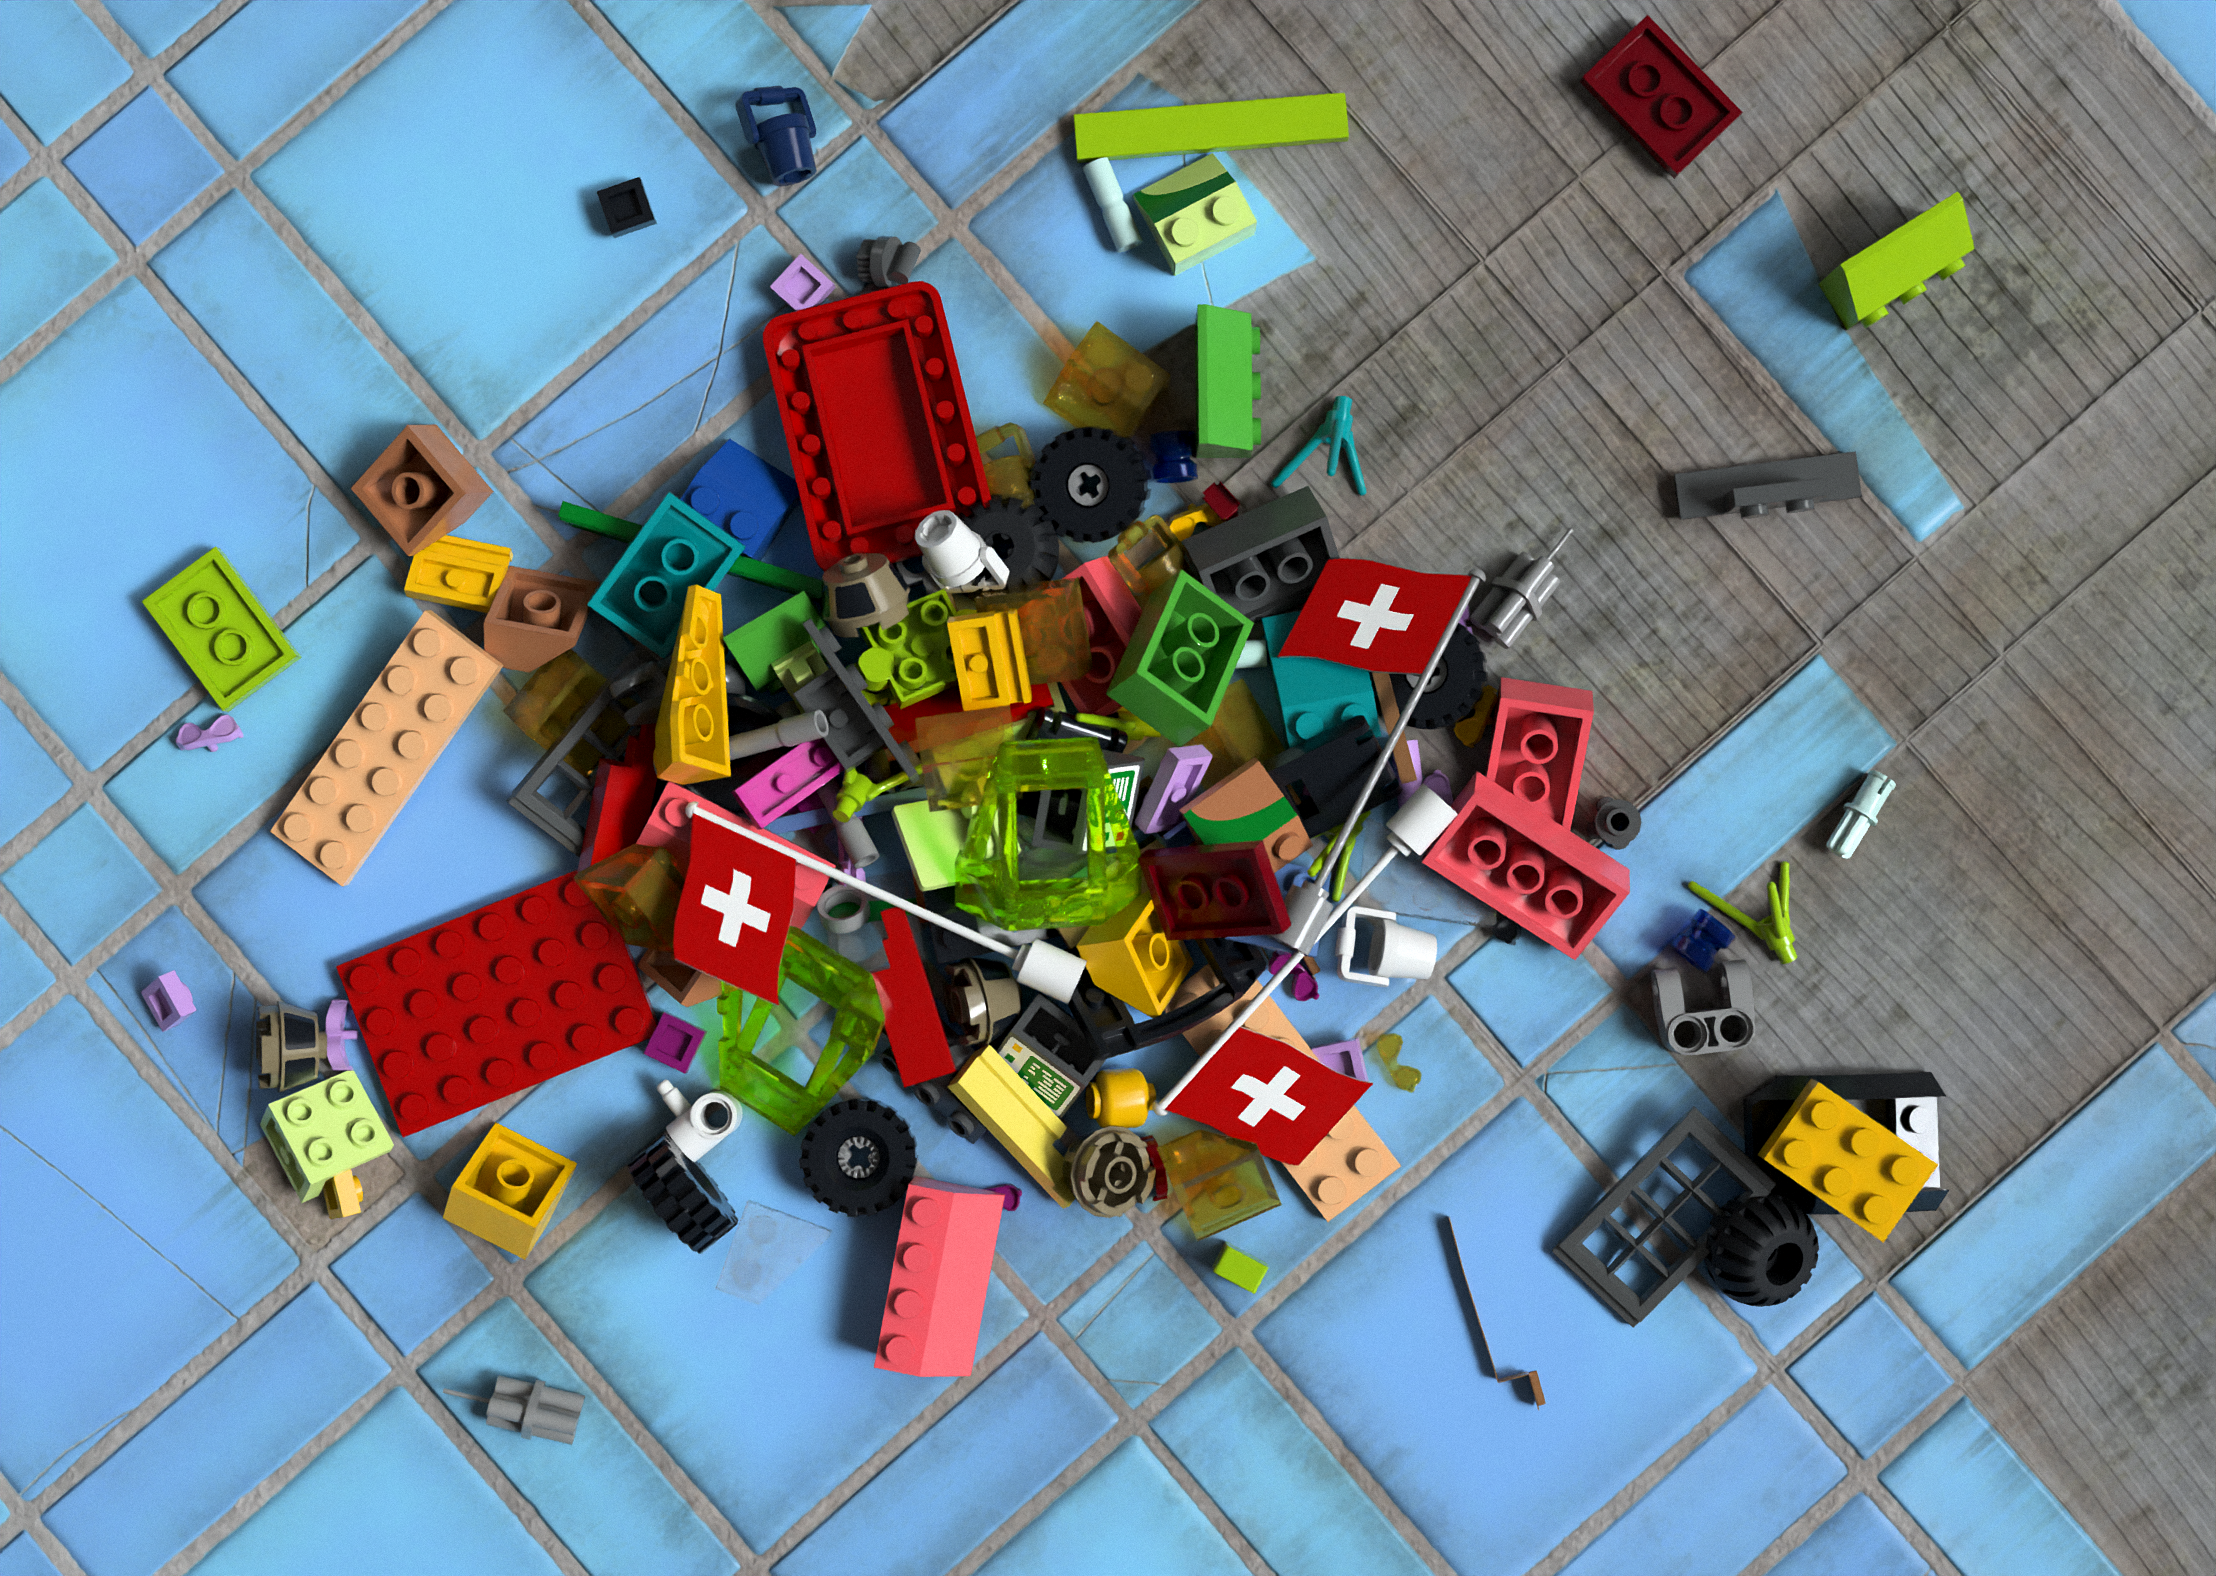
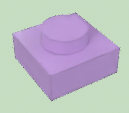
[770,253,836,311]
[141,970,196,1032]
[1312,1037,1369,1081]

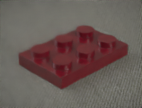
[1580,15,1743,179]
[1138,840,1292,941]

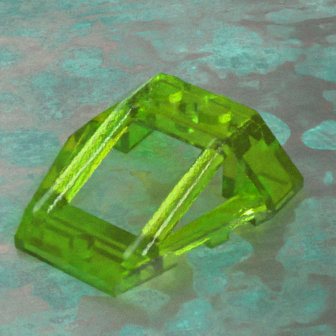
[954,737,1142,931]
[717,926,886,1136]

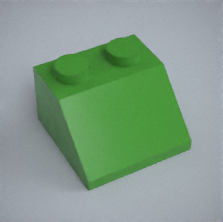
[723,591,830,695]

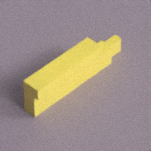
[948,1044,1075,1209]

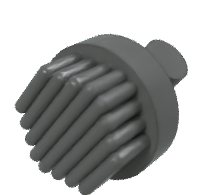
[856,236,921,288]

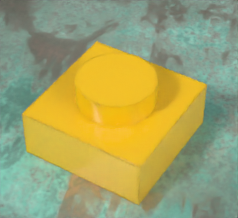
[322,1169,363,1219]

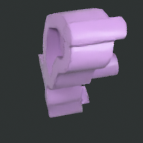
[326,999,358,1071]

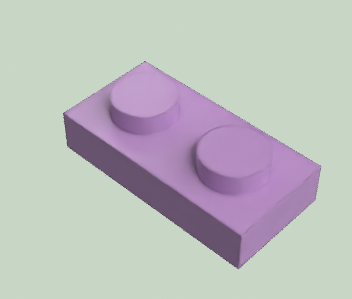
[1134,745,1213,834]

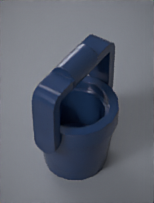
[735,86,817,186]

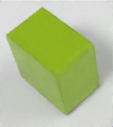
[1212,1241,1269,1294]

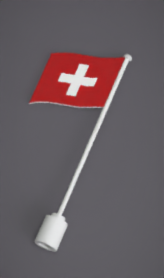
[1152,783,1458,1166]
[673,801,1087,1007]

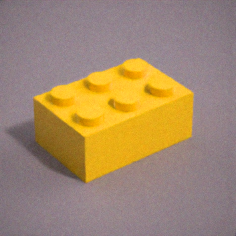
[1757,1079,1938,1243]

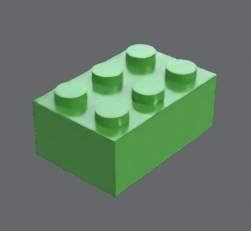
[1106,570,1254,747]

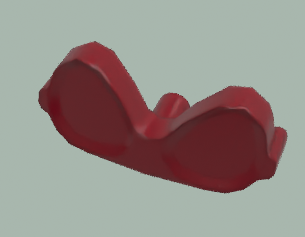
[1140,1135,1168,1201]

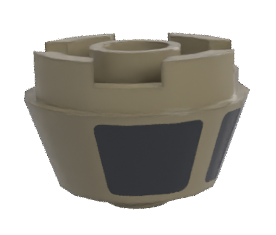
[821,553,911,637]
[943,957,1022,1047]
[256,1001,327,1093]
[1062,1126,1156,1218]

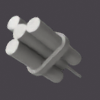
[1469,528,1573,649]
[443,1375,585,1445]

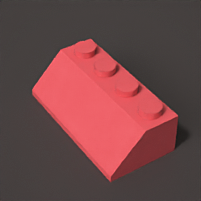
[1422,771,1630,960]
[626,781,836,945]
[874,1176,1005,1377]

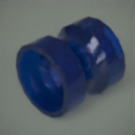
[1150,431,1198,483]
[1670,909,1735,973]

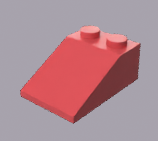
[1485,677,1594,831]

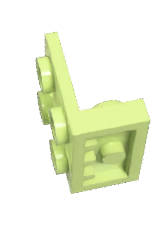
[891,769,1021,891]
[260,1071,394,1203]

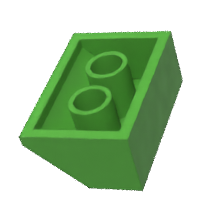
[1195,304,1261,458]

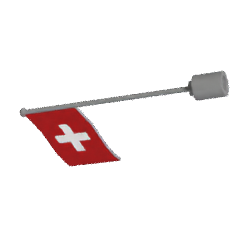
[1267,558,1486,956]

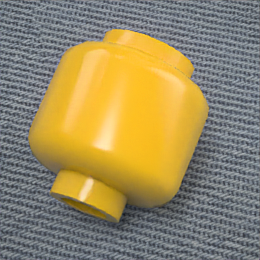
[1085,1068,1156,1128]

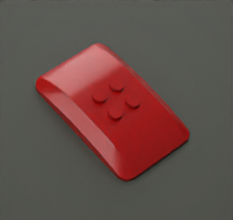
[763,281,991,572]

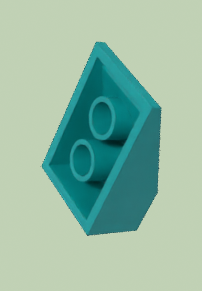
[587,491,746,659]
[1261,611,1381,750]

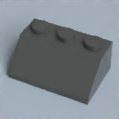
[1182,486,1340,625]

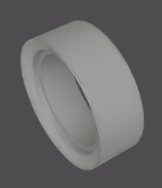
[817,885,870,934]

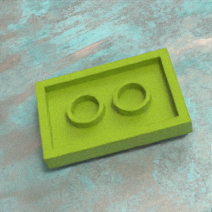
[142,546,302,712]

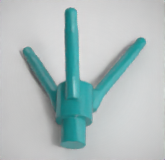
[1271,395,1367,496]

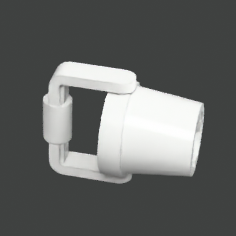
[915,510,1009,593]
[1335,906,1437,987]

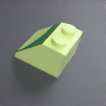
[1132,153,1257,276]

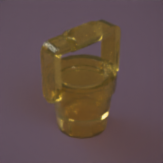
[976,422,1036,509]
[1108,515,1199,598]

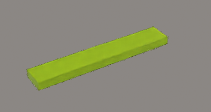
[1074,92,1349,163]

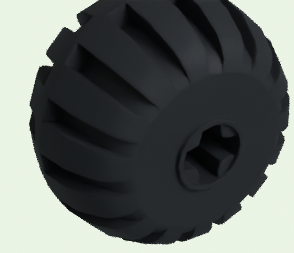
[957,494,1059,609]
[1704,1192,1819,1307]

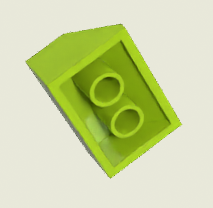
[1818,191,1975,330]

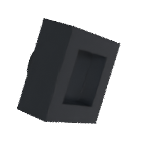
[597,177,657,238]

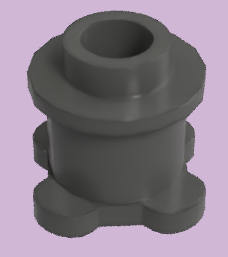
[1586,797,1642,850]

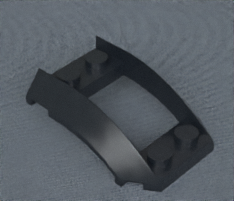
[1064,937,1267,1061]
[1743,1072,1949,1215]

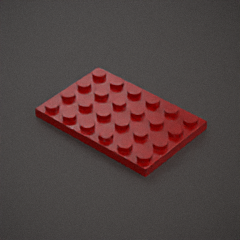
[336,869,658,1138]

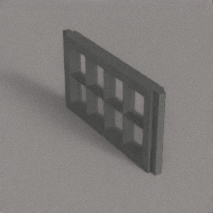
[506,644,668,858]
[1552,1106,1777,1328]

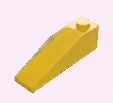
[653,585,731,785]

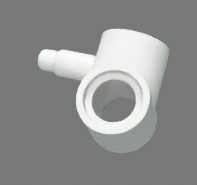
[657,1079,743,1162]

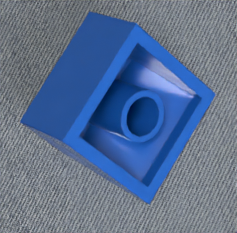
[681,439,800,561]

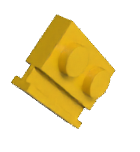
[404,535,513,613]
[947,608,1032,712]

